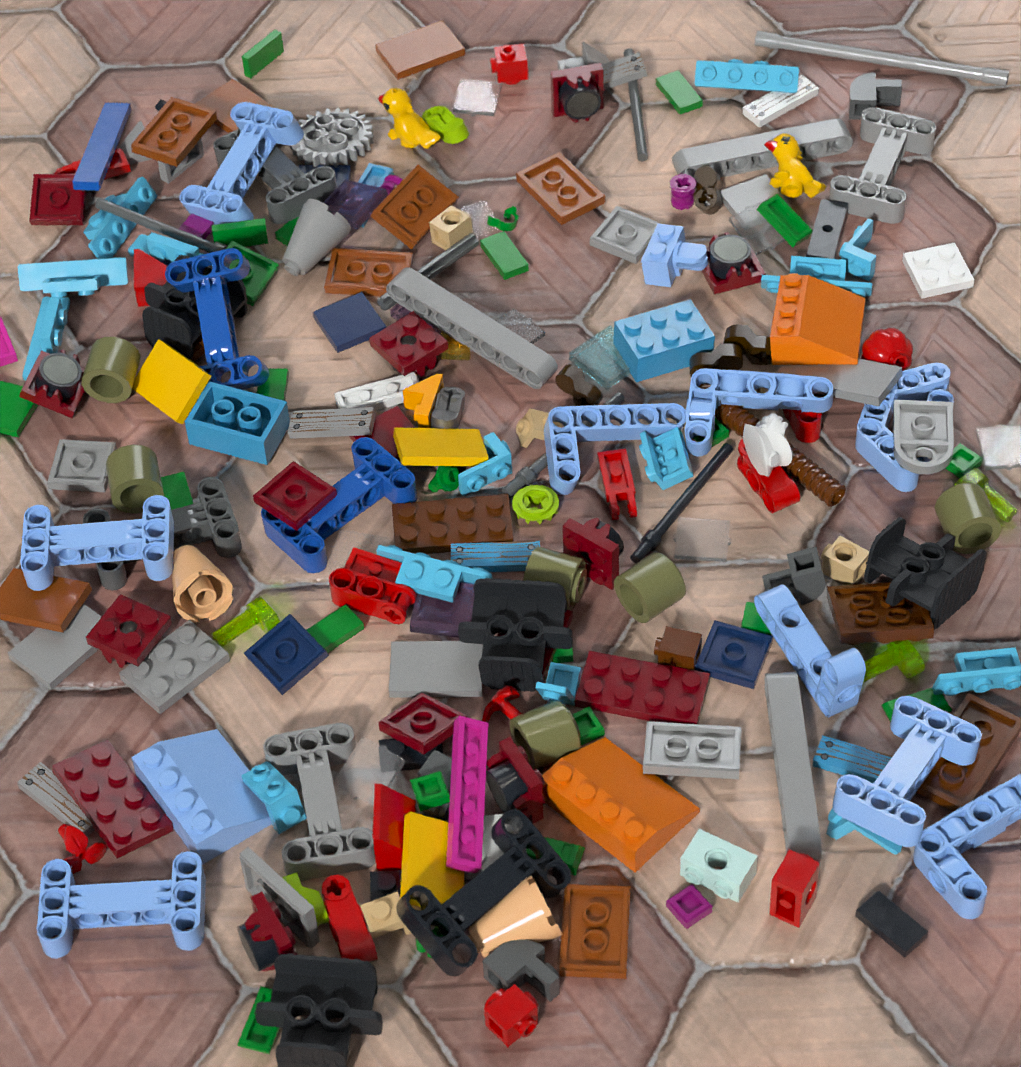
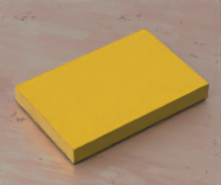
[132,339,211,425]
[393,427,489,467]
[400,812,465,911]

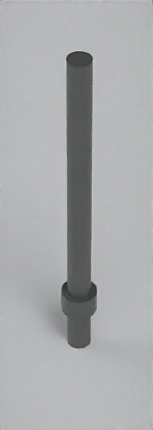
[624,48,648,161]
[95,197,227,253]
[502,392,625,498]

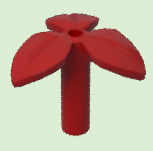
[482,685,522,723]
[58,824,107,874]

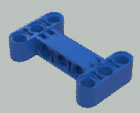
[165,248,269,397]
[261,437,418,574]

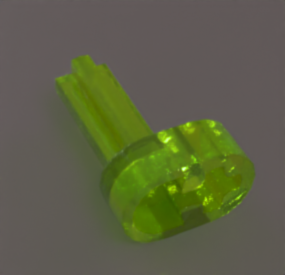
[953,469,1018,522]
[212,596,281,647]
[863,640,925,683]

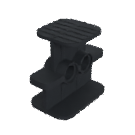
[142,255,248,360]
[864,517,987,630]
[458,578,573,692]
[255,954,383,1067]

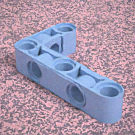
[685,368,833,457]
[754,584,866,717]
[913,774,1021,919]

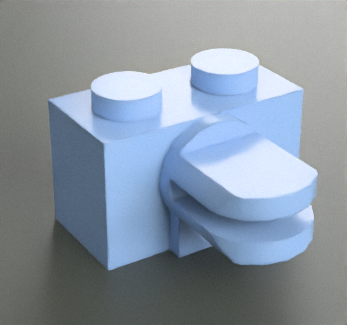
[641,223,708,287]

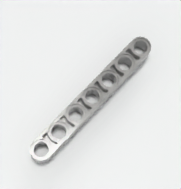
[672,119,853,178]
[386,267,558,389]
[765,672,822,859]

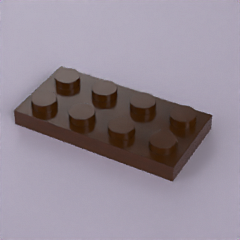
[392,494,514,554]
[916,693,1021,812]

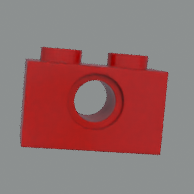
[769,849,820,928]

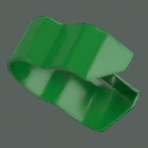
[487,206,519,231]

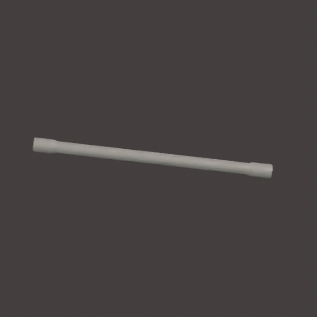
[755,31,1009,86]

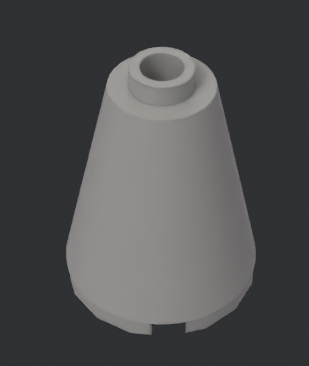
[283,199,351,276]

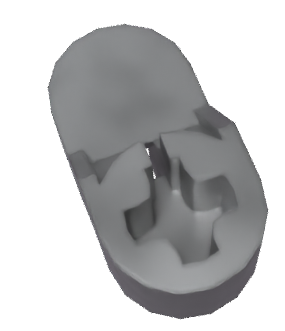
[431,387,465,429]

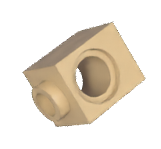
[429,205,473,250]
[821,536,869,585]

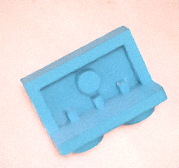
[639,427,694,490]

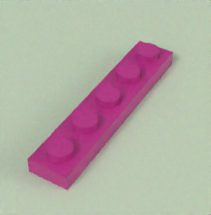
[446,715,488,874]

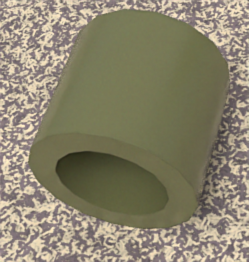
[82,337,141,403]
[105,444,164,514]
[934,483,1001,554]
[523,546,587,610]
[614,552,686,623]
[509,700,580,770]

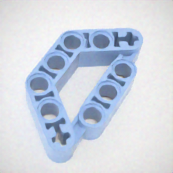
[855,362,954,492]

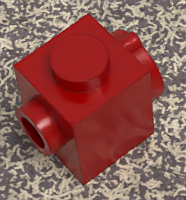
[490,43,528,85]
[484,984,538,1047]

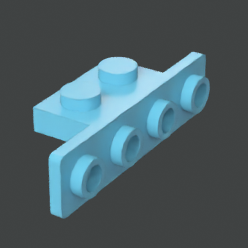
[694,59,799,93]
[83,177,157,259]
[128,232,213,266]
[761,256,872,298]
[17,257,128,297]
[22,297,70,381]
[376,545,493,603]
[932,647,1021,696]

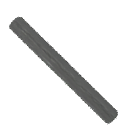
[377,233,479,311]

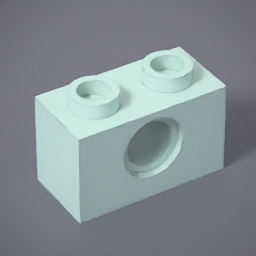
[680,829,758,903]

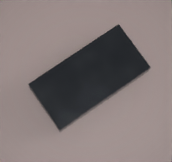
[855,890,928,958]

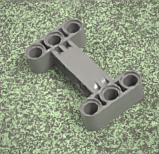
[829,107,936,224]
[263,723,376,881]

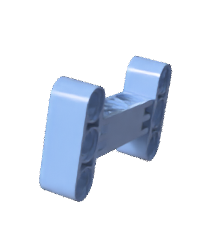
[179,102,304,225]
[20,495,174,591]
[832,696,982,847]
[37,851,206,958]

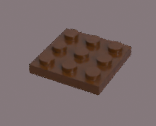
[827,583,934,645]

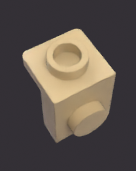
[516,408,562,448]
[360,891,411,939]

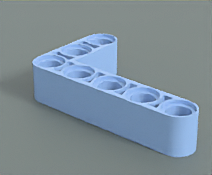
[544,403,686,495]

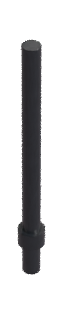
[630,443,733,564]

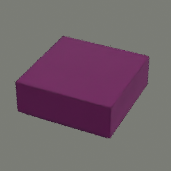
[178,214,214,239]
[666,884,713,929]

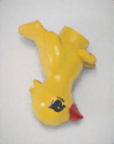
[378,87,441,149]
[764,133,827,198]

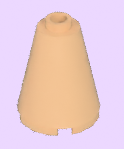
[172,545,233,622]
[468,875,562,958]

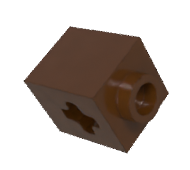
[654,626,702,670]

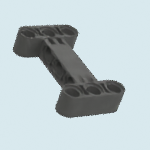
[213,128,338,224]
[83,477,242,591]

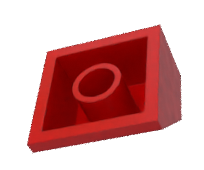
[373,783,423,871]

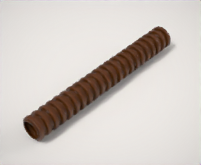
[698,384,846,507]

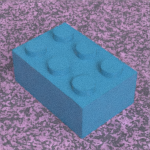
[613,299,715,382]
[185,381,290,465]

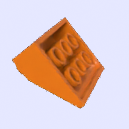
[770,273,866,365]
[542,737,700,873]

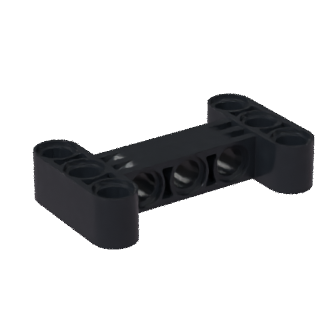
[396,810,572,976]

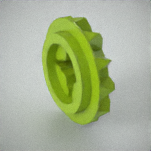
[512,485,559,525]

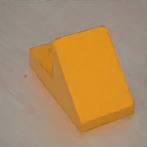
[403,374,444,428]

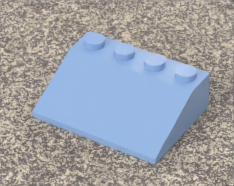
[131,729,272,865]

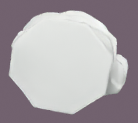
[743,413,793,477]

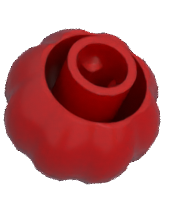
[861,328,913,371]

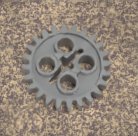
[291,108,374,168]

